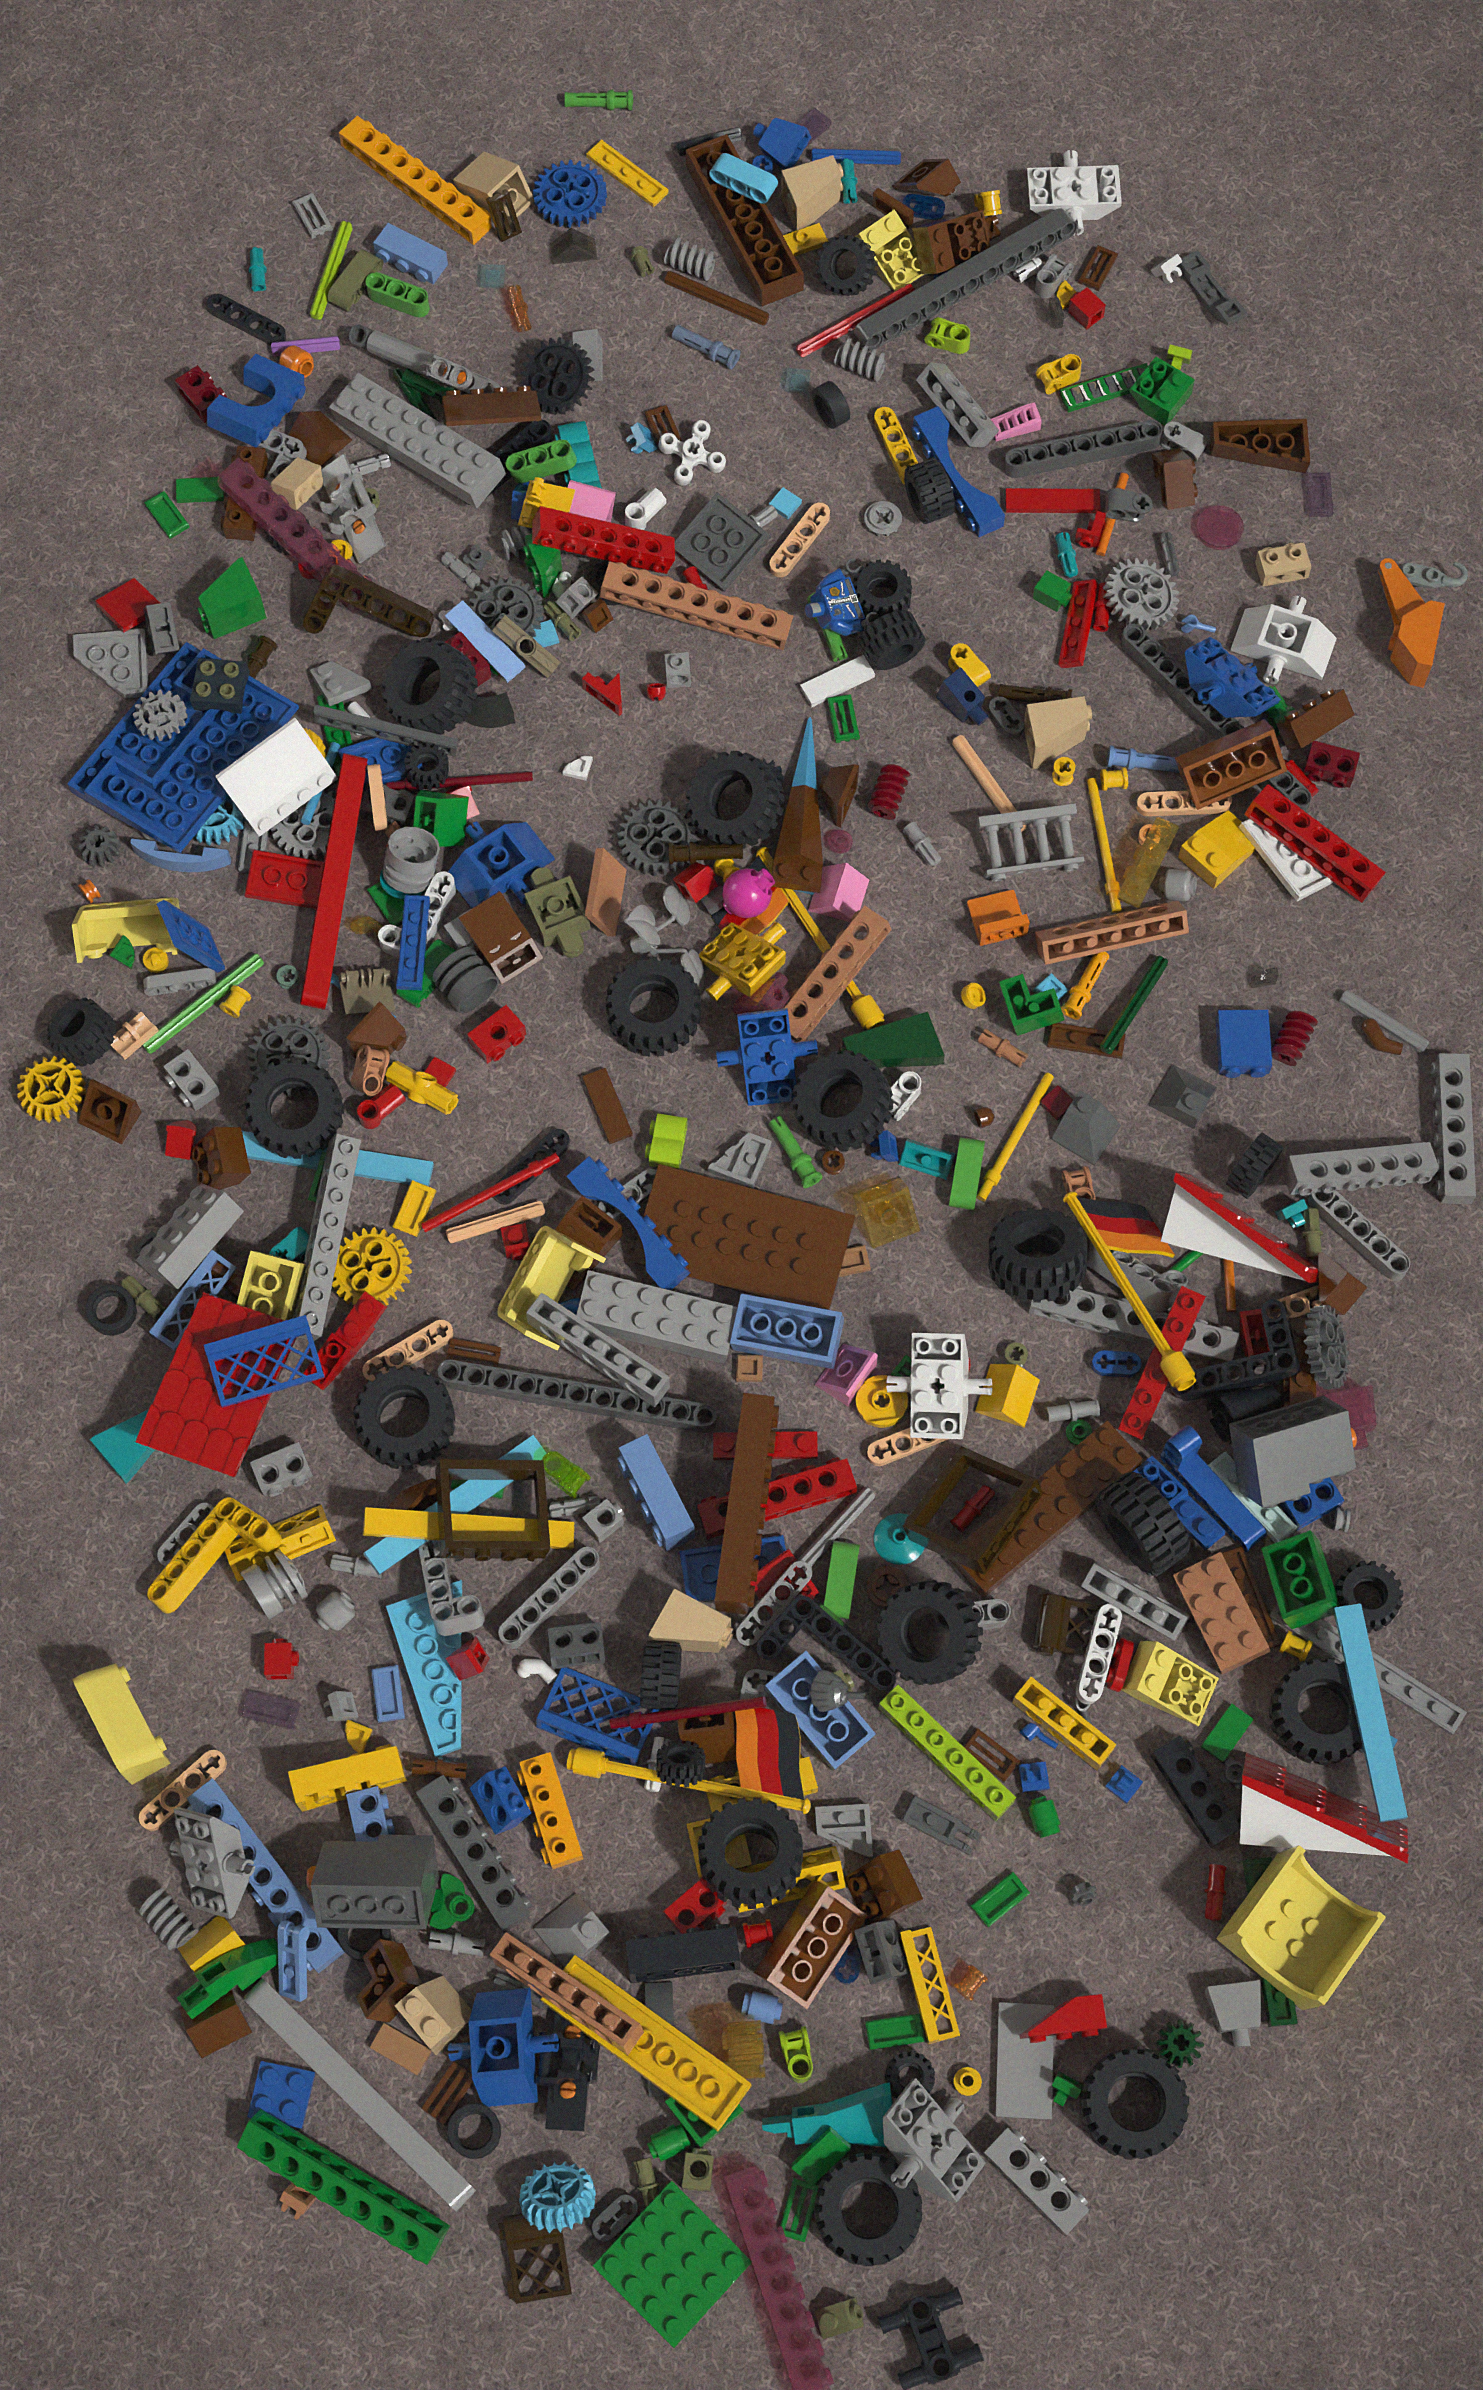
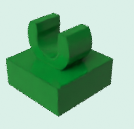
[1052,2070,1083,2106]

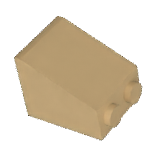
[453,151,534,229]
[781,155,844,231]
[1024,696,1092,769]
[648,1589,733,1653]
[395,1976,472,2055]

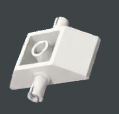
[1027,150,1122,236]
[1230,596,1337,684]
[886,1333,992,1439]

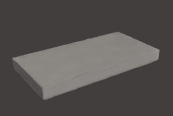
[995,2002,1054,2120]

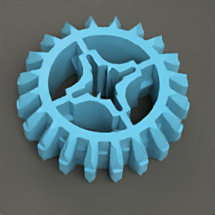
[193,795,246,846]
[519,2161,596,2233]

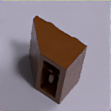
[192,1127,251,1190]
[677,1704,737,1765]
[844,1849,923,1926]

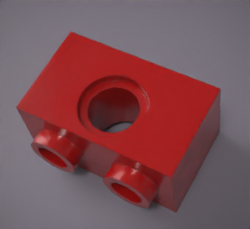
[467,1005,526,1064]

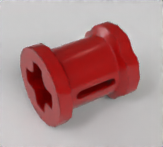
[742,1918,774,1948]

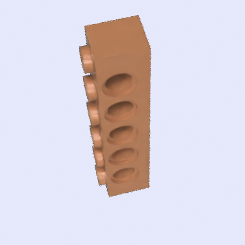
[1035,901,1189,965]
[780,905,892,1042]
[490,1932,644,2056]

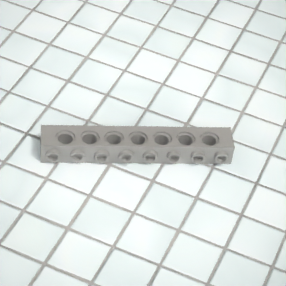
[292,1134,361,1341]
[1029,1286,1239,1365]

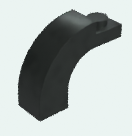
[464,692,515,728]

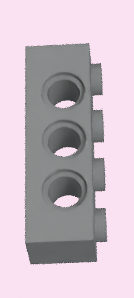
[916,362,999,447]
[1081,1561,1190,1641]
[983,2128,1089,2236]

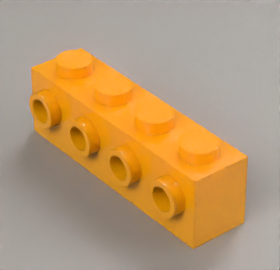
[517,1752,584,1869]

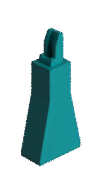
[90,1409,155,1484]
[762,2083,893,2147]

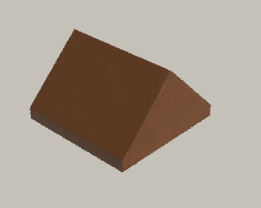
[289,411,352,466]
[78,1079,142,1144]
[1318,1252,1367,1315]
[179,1989,252,2058]

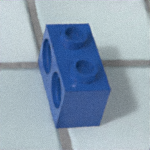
[1280,1477,1345,1531]
[470,1766,531,1835]

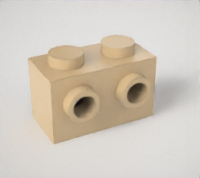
[271,457,323,510]
[1255,542,1311,587]

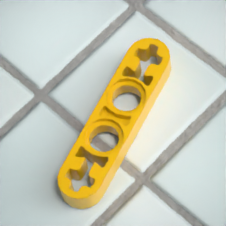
[874,407,918,485]

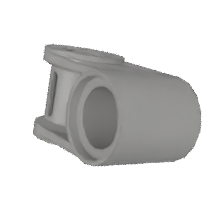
[1035,253,1074,298]
[1160,421,1208,463]

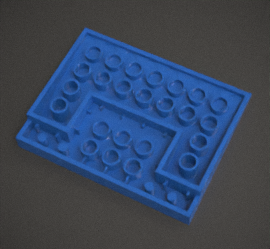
[67,642,299,853]

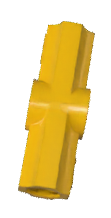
[385,1061,459,1115]

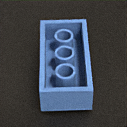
[730,1294,844,1369]
[617,1434,695,1552]
[763,1651,876,1770]

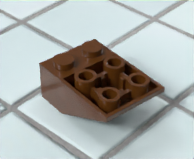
[912,210,991,274]
[458,891,543,984]
[555,1195,623,1292]

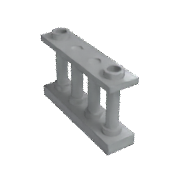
[976,804,1085,882]

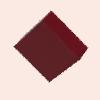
[1040,1085,1073,1121]

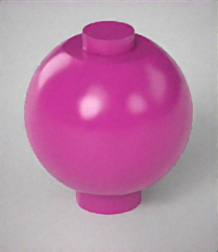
[722,868,775,918]

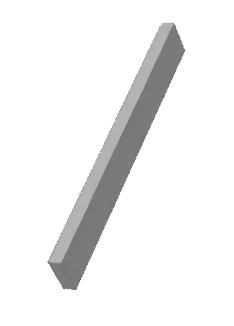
[1270,1603,1467,1735]

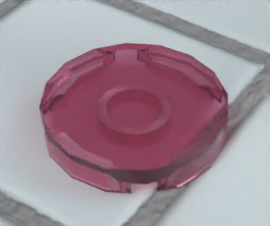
[1196,506,1244,550]

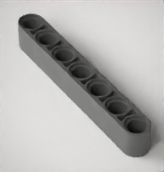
[1004,420,1163,478]

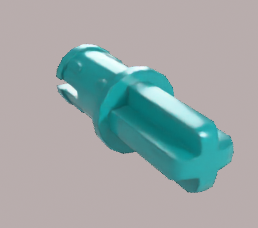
[840,158,858,204]
[248,247,267,292]
[1055,532,1078,578]

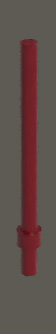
[387,771,533,793]
[610,1696,766,1729]

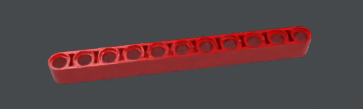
[300,753,368,1010]

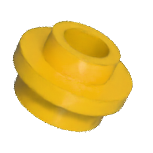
[954,2067,982,2096]

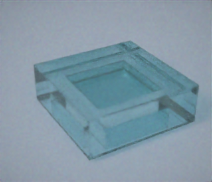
[481,264,506,289]
[785,368,811,394]

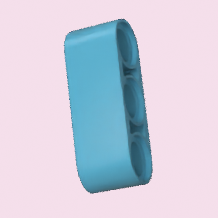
[709,153,778,204]

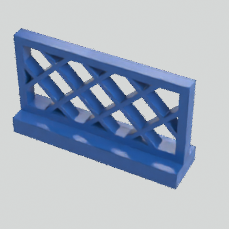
[204,1315,324,1408]
[536,1667,659,1766]

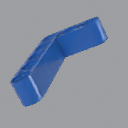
[1160,1425,1267,1552]

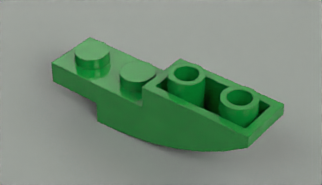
[177,1938,278,2019]

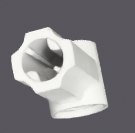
[625,488,666,530]

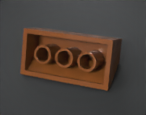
[1175,719,1287,810]
[754,1880,868,2009]

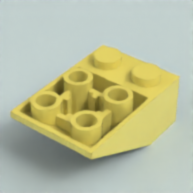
[855,210,924,291]
[1121,1641,1219,1726]

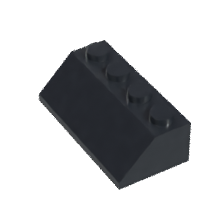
[626,1924,741,1984]

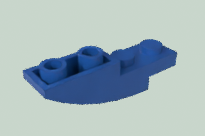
[1133,1456,1225,1551]

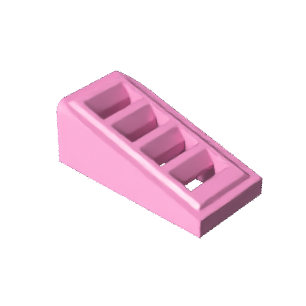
[990,402,1041,441]

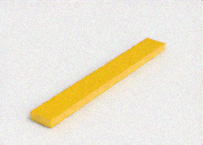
[363,1507,574,1549]

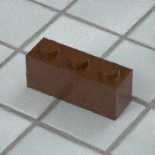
[1276,687,1355,750]

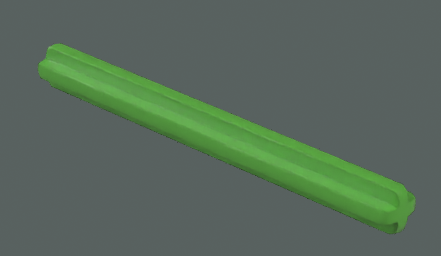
[142,953,264,1054]

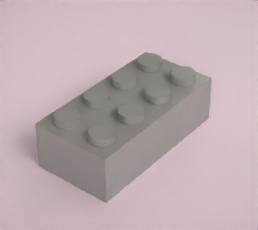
[135,1183,244,1289]

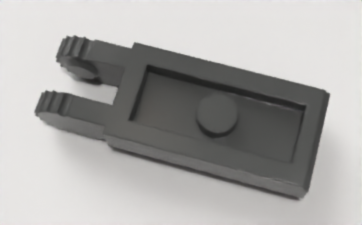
[901,1796,980,1855]

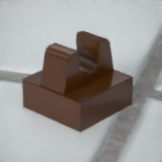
[581,598,613,633]

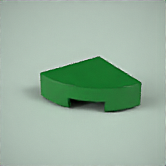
[110,935,135,969]

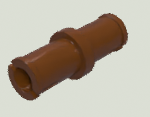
[412,1757,467,1780]

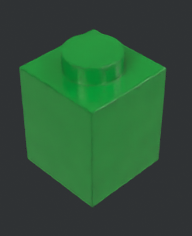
[1033,570,1072,612]

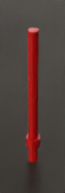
[421,1152,560,1233]

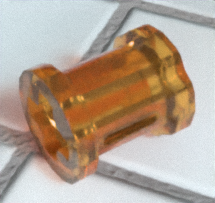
[952,1964,989,2002]

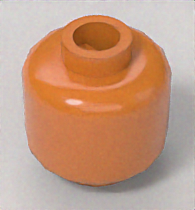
[279,345,314,378]

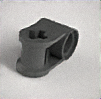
[1105,488,1153,523]

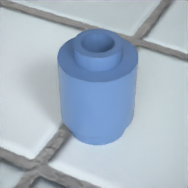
[741,1991,783,2024]

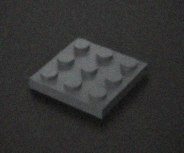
[675,492,771,592]

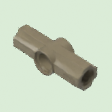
[492,615,560,678]

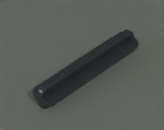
[676,127,742,156]

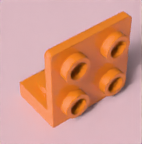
[967,890,1030,946]

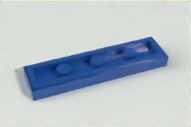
[396,895,430,991]

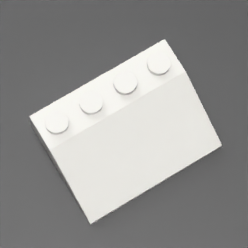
[215,718,338,837]

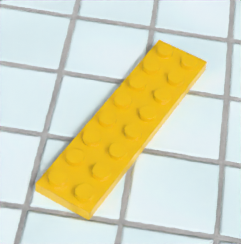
[541,1955,752,2132]

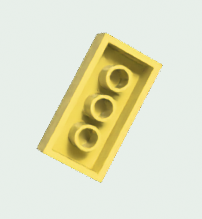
[237,1251,306,1320]

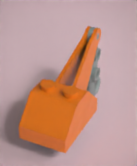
[1378,558,1468,688]

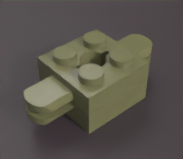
[524,868,590,958]

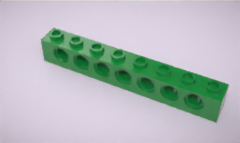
[236,2109,450,2265]

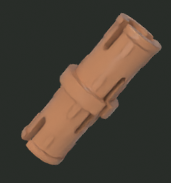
[978,1029,1028,1068]

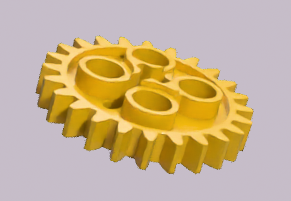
[332,1227,412,1306]

